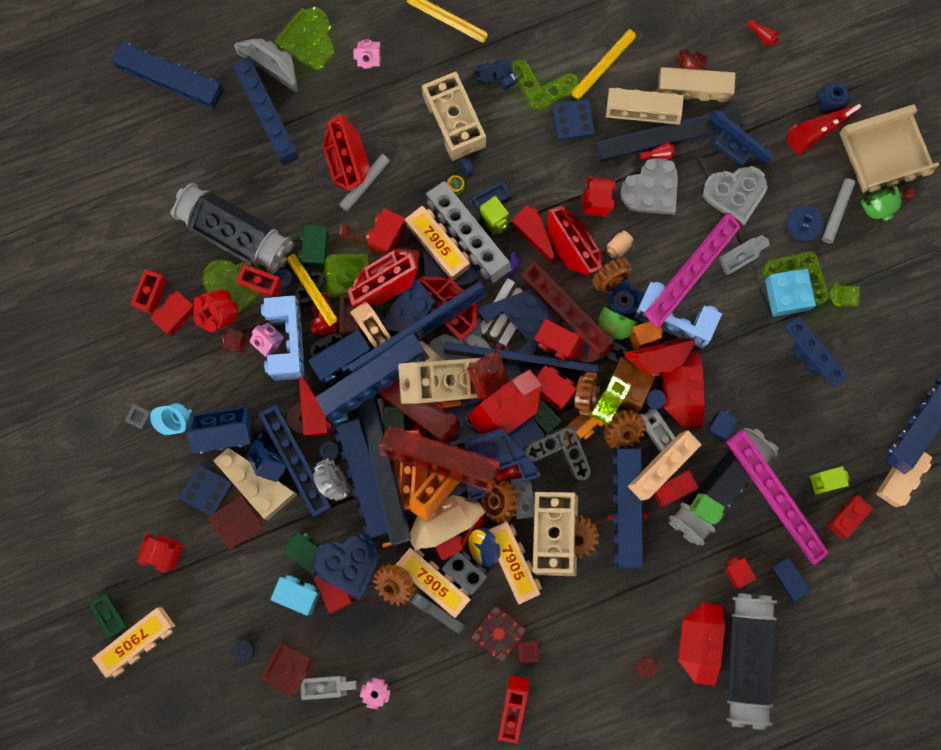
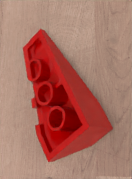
[785,104,861,156]

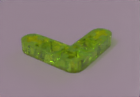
[512,60,578,109]
[763,252,829,306]

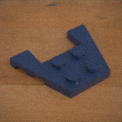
[372,278,436,332]
[477,289,556,368]
[465,428,541,502]

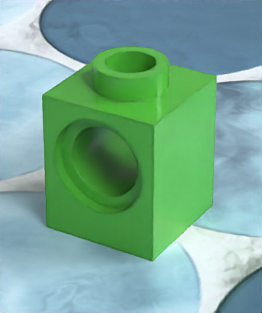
[688,494,725,525]

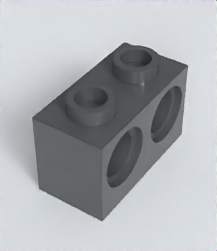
[510,478,535,520]
[442,551,487,595]

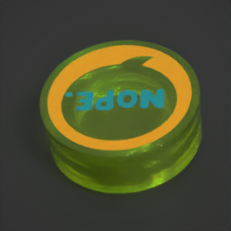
[446,175,465,195]

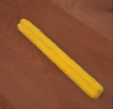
[407,0,488,42]
[571,30,636,100]
[287,254,337,325]

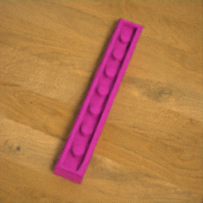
[644,213,741,327]
[727,430,829,565]

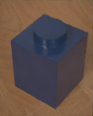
[706,410,738,442]

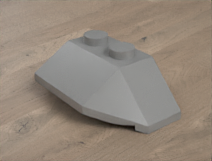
[234,39,298,93]

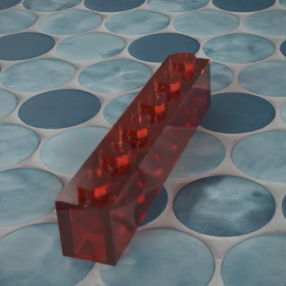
[521,261,615,359]
[377,379,461,446]
[379,426,500,492]

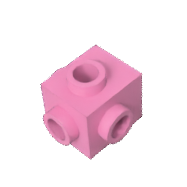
[354,40,381,68]
[249,322,284,357]
[360,678,390,709]

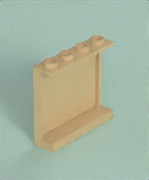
[840,104,939,193]

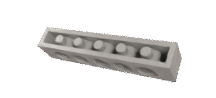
[426,181,511,283]

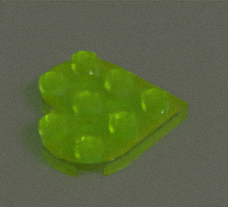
[274,7,334,69]
[203,260,265,313]

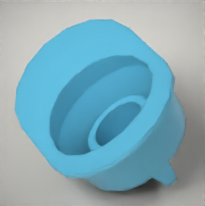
[150,403,192,435]

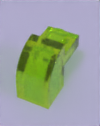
[591,376,631,425]

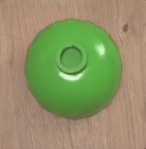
[861,186,902,221]
[599,307,638,341]

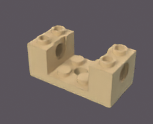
[422,72,486,161]
[399,358,484,403]
[533,492,578,576]

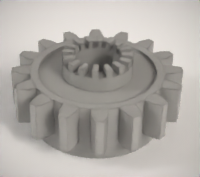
[313,458,350,501]

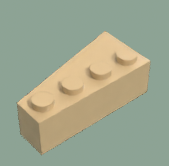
[214,448,297,520]

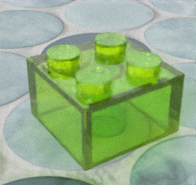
[324,254,368,297]

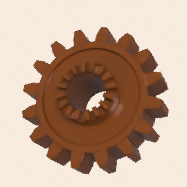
[592,257,632,293]
[575,372,600,415]
[603,410,646,449]
[481,479,520,523]
[556,515,599,558]
[373,564,415,606]

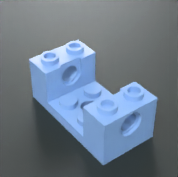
[634,282,722,349]
[261,296,305,381]

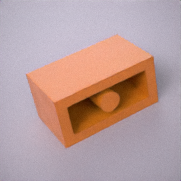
[629,321,663,350]

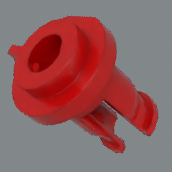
[310,293,341,336]

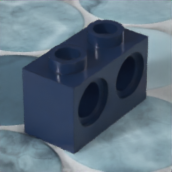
[247,440,286,482]

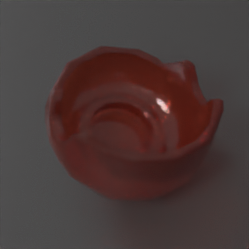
[679,49,708,70]

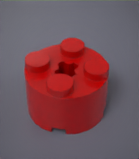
[582,177,616,217]
[193,289,238,332]
[137,533,184,572]

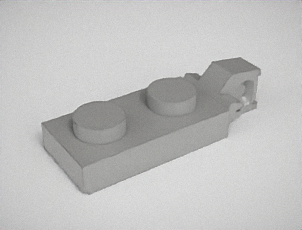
[719,235,770,275]
[300,676,357,700]

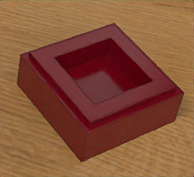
[518,642,539,663]

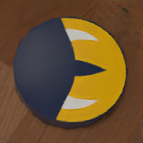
[468,527,500,567]

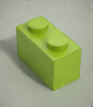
[480,196,509,235]
[810,466,849,495]

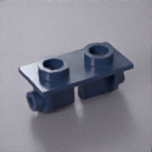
[474,58,513,83]

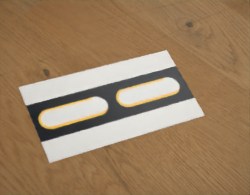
[481,278,528,347]

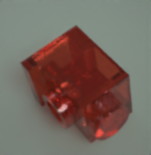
[222,328,247,355]

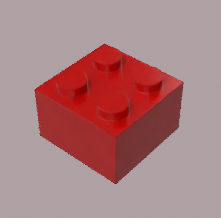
[366,208,407,257]
[535,319,585,362]
[536,365,576,413]

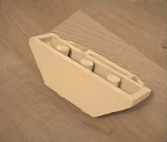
[410,495,485,550]

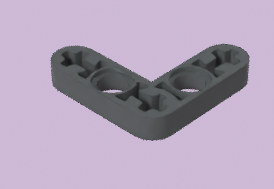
[523,427,591,481]
[410,593,465,634]

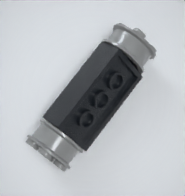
[170,183,294,274]
[669,428,779,545]
[726,594,778,730]

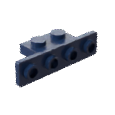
[709,110,774,167]
[784,317,849,387]

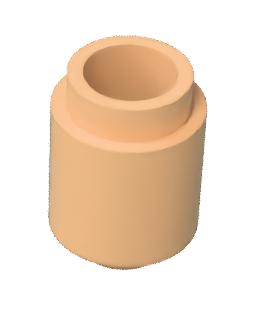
[606,231,634,259]

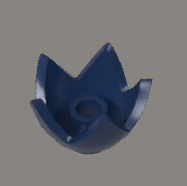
[816,83,850,112]
[608,280,642,315]

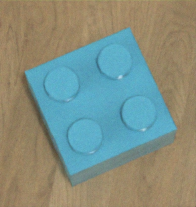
[765,269,816,317]
[270,575,321,616]

